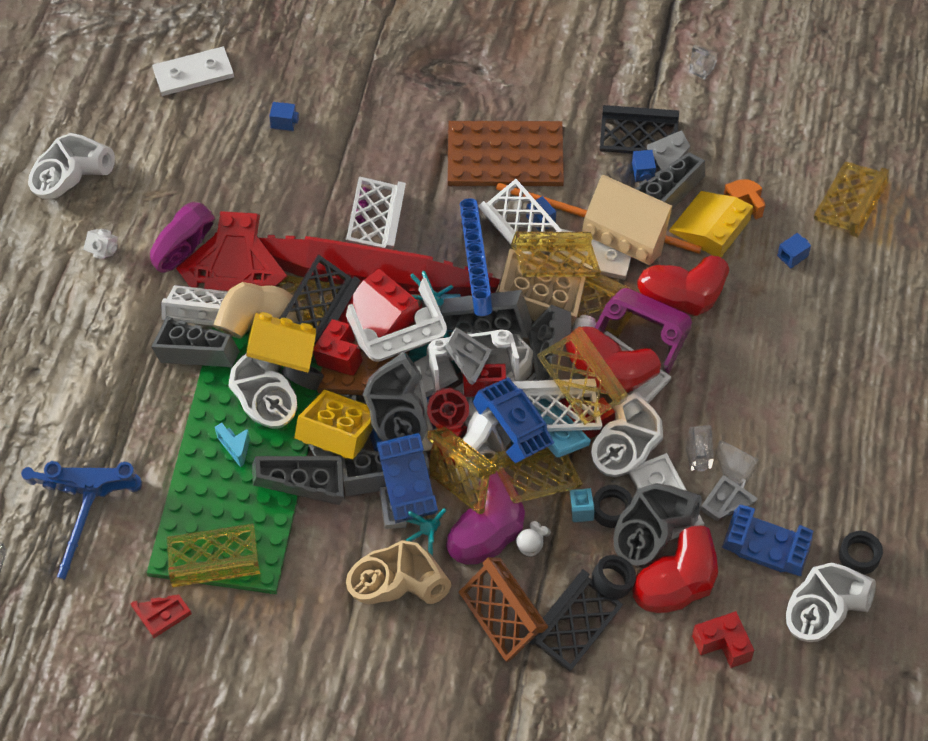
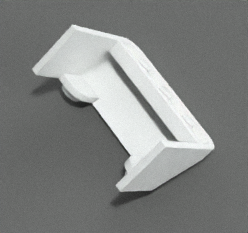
[346,278,447,362]
[427,330,519,391]

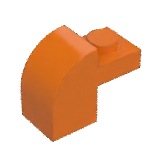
[724,179,765,220]

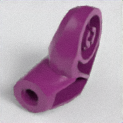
[150,202,215,273]
[447,470,525,565]

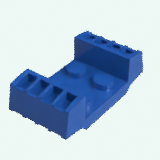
[473,377,554,463]
[376,433,438,523]
[722,505,814,576]

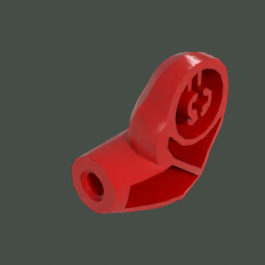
[637,255,730,316]
[565,326,661,397]
[632,526,718,613]

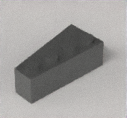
[635,152,705,211]
[440,290,533,338]
[529,304,572,381]
[151,316,240,367]
[340,448,431,497]
[252,456,344,505]

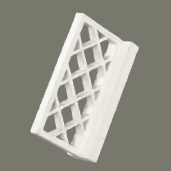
[346,177,406,250]
[478,179,563,257]
[161,285,228,326]
[513,379,602,432]

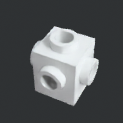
[83,229,118,259]

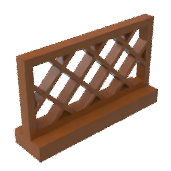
[459,557,548,662]

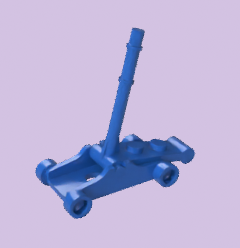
[21,461,142,580]

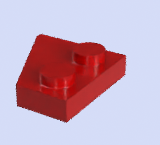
[130,594,192,638]

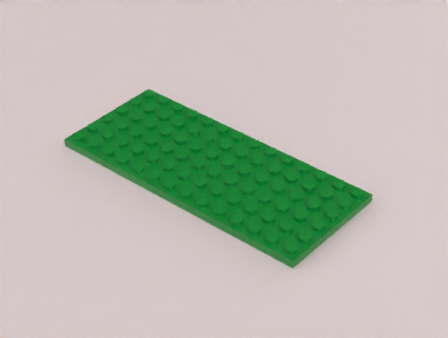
[147,327,322,595]

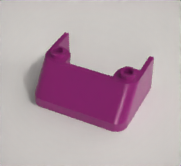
[595,288,692,374]

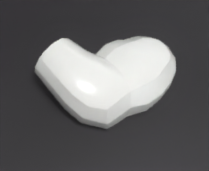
[591,392,663,477]

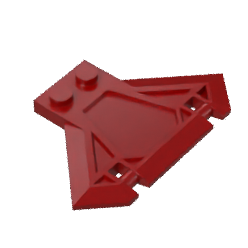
[176,211,288,291]

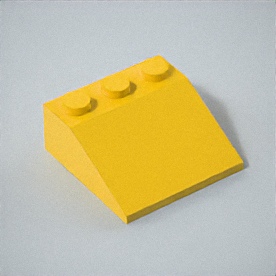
[669,191,753,257]
[246,312,316,373]
[295,390,373,459]

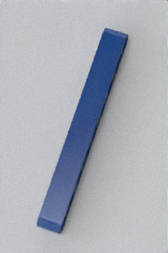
[460,198,493,316]

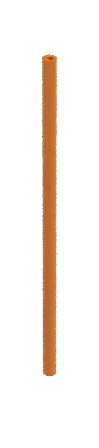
[496,183,702,254]

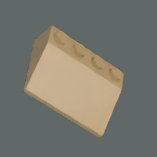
[581,175,672,265]
[496,248,586,328]

